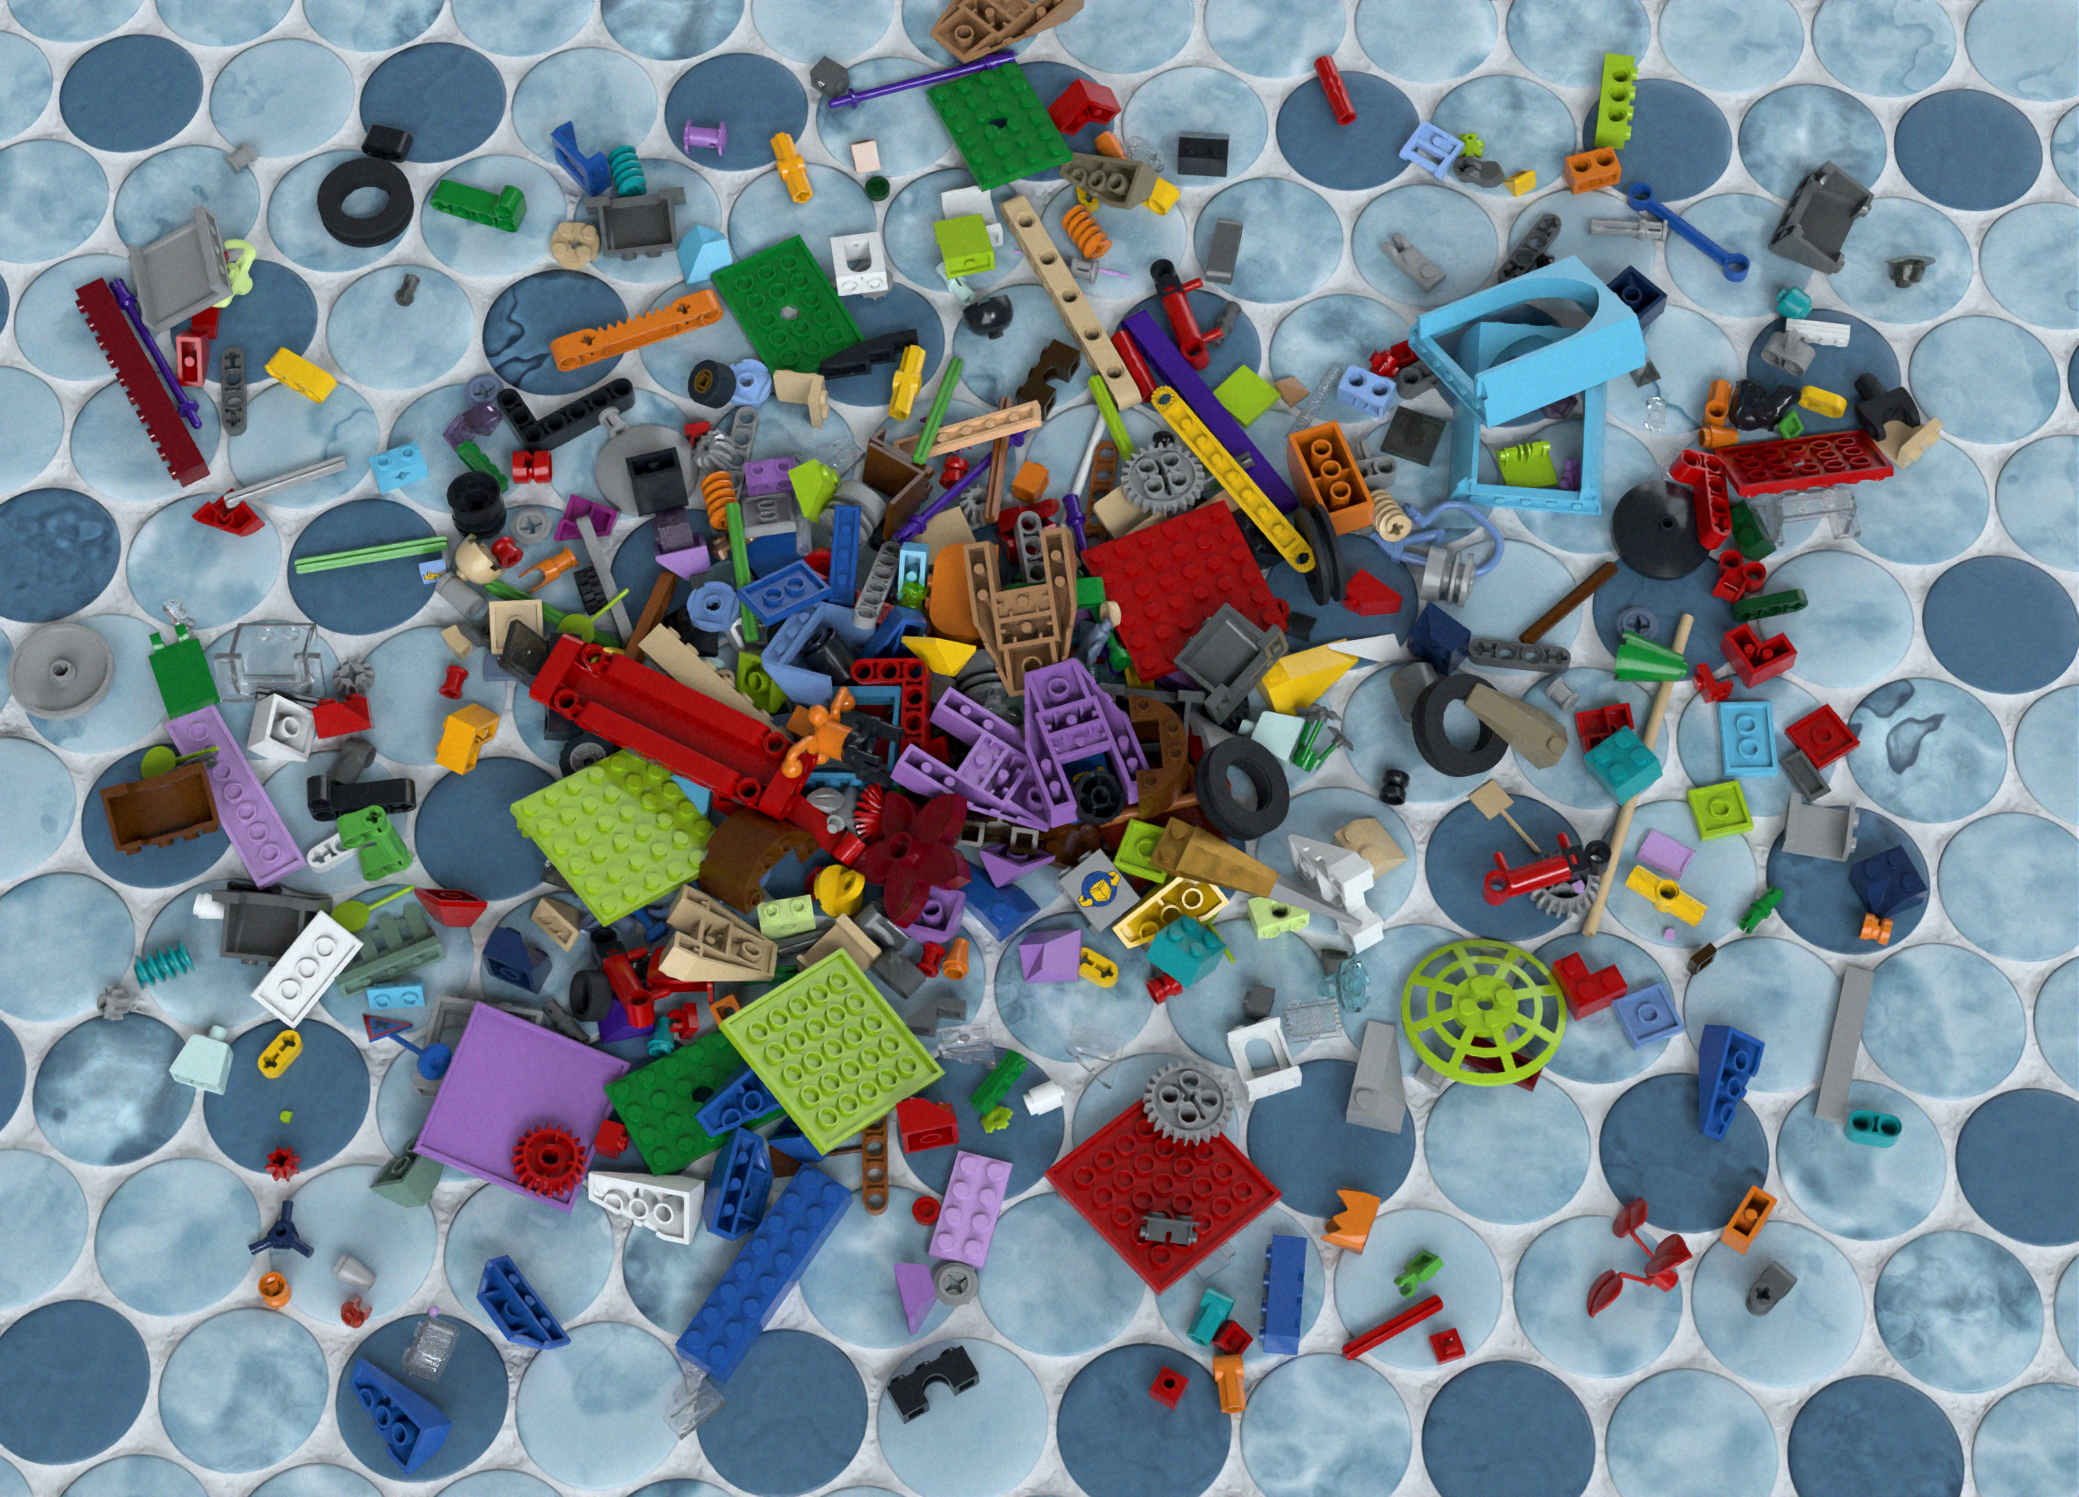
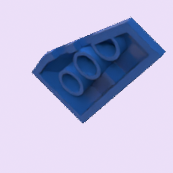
[954,860,1041,943]
[1698,1024,1765,1141]
[694,1060,783,1137]
[767,1115,829,1163]
[349,1358,452,1475]

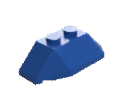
[702,1126,774,1241]
[476,1255,571,1350]

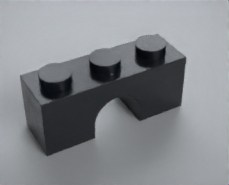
[887,1345,980,1424]

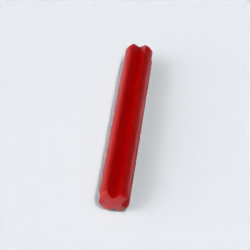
[1341,1294,1444,1360]

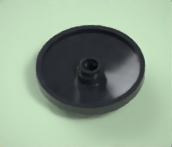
[1610,481,1711,581]

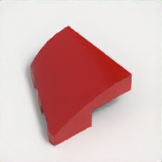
[191,488,265,537]
[997,498,1060,533]
[1573,703,1635,755]

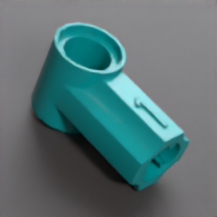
[1187,1286,1236,1347]

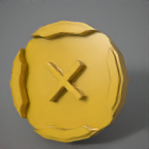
[814,865,865,918]

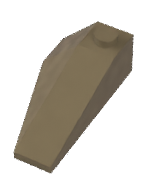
[1058,152,1159,210]
[1463,683,1569,770]

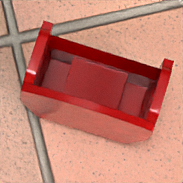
[647,946,716,1006]

